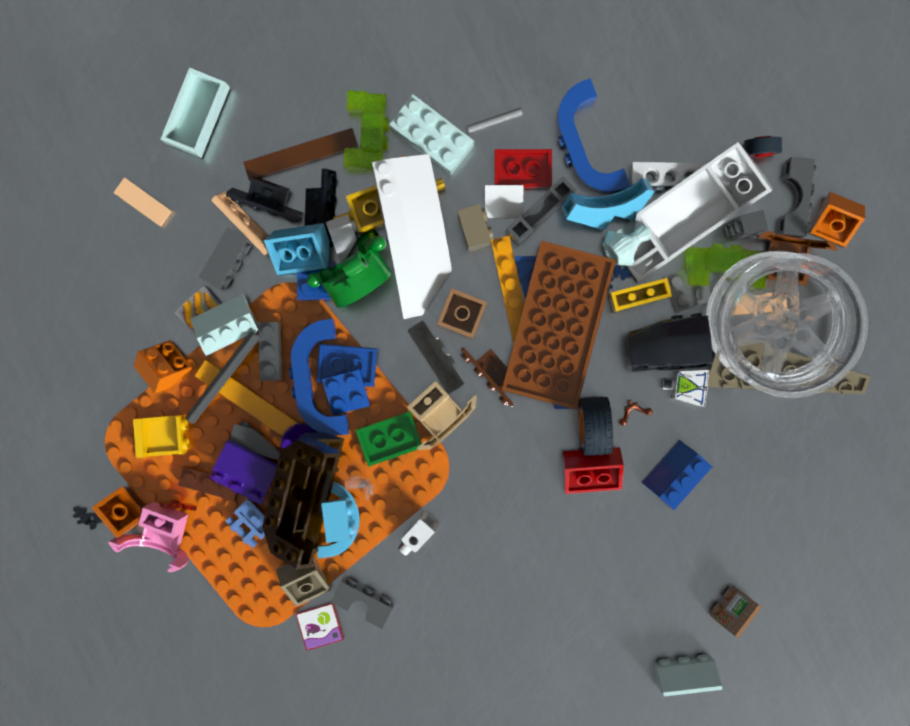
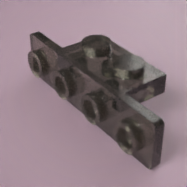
[408,321,464,394]

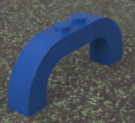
[557,78,630,194]
[289,319,350,436]

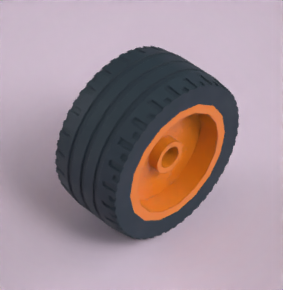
[578,396,613,455]

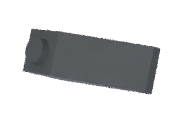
[230,421,281,460]

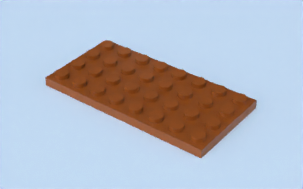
[501,240,616,410]

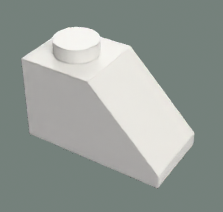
[326,215,358,262]

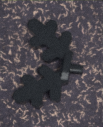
[73,506,103,530]

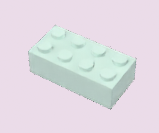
[161,67,230,158]
[389,94,474,175]

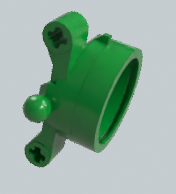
[306,229,392,308]

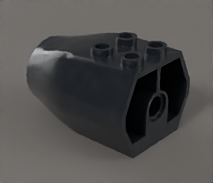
[628,313,713,372]

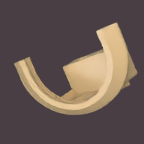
[407,381,477,450]

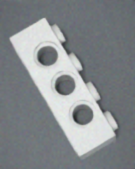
[629,162,707,192]

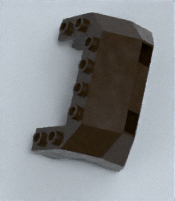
[262,432,344,569]

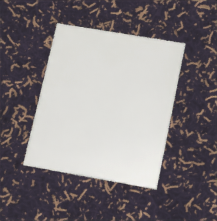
[485,185,523,218]

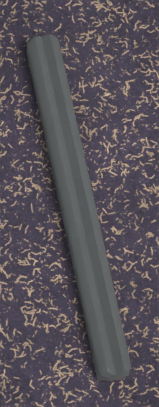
[185,331,260,424]

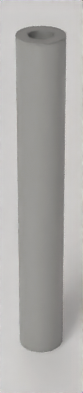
[466,108,523,133]

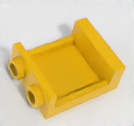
[133,415,189,458]

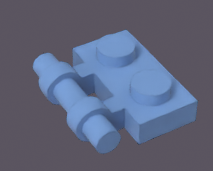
[225,498,265,549]

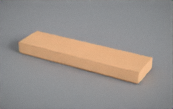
[211,191,268,255]

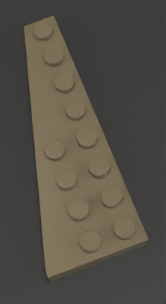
[708,332,871,394]

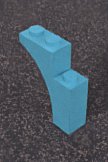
[561,178,654,230]

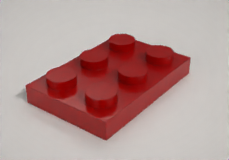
[494,149,552,189]

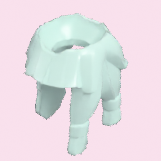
[602,219,651,266]

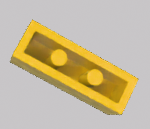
[608,278,672,312]

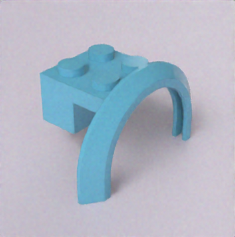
[317,482,360,559]

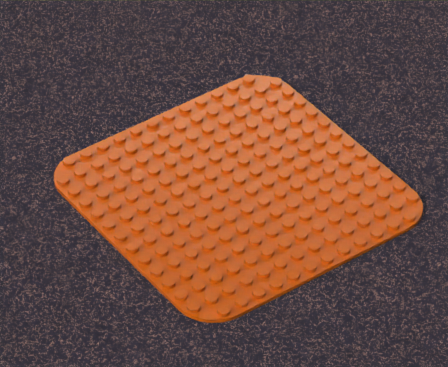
[105,282,449,627]

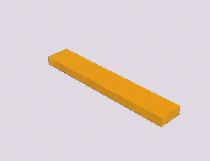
[195,360,298,436]

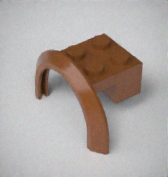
[756,231,838,286]

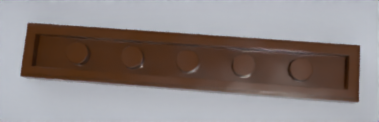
[243,128,358,181]

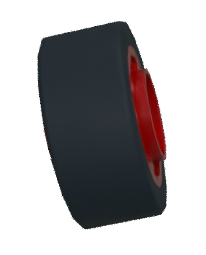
[744,136,782,157]

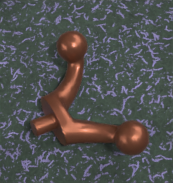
[620,400,653,426]

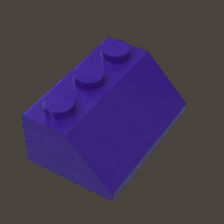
[210,440,277,505]

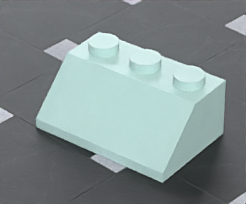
[191,294,258,356]
[654,655,722,696]

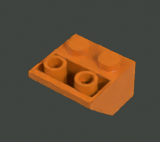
[133,340,192,394]

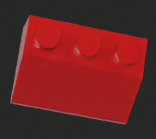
[562,447,624,494]

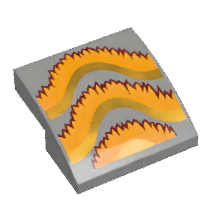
[174,285,221,337]

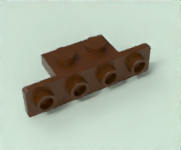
[461,347,515,407]

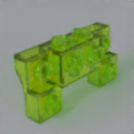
[344,90,389,172]
[686,244,766,289]

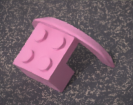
[109,501,188,572]

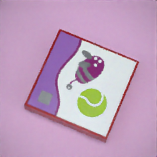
[296,603,344,651]

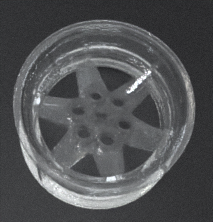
[706,251,868,398]

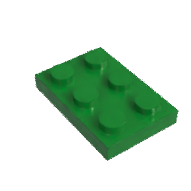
[356,411,422,467]

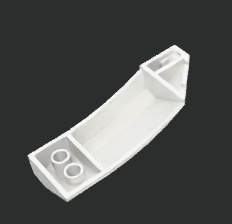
[627,142,773,282]
[372,154,452,319]

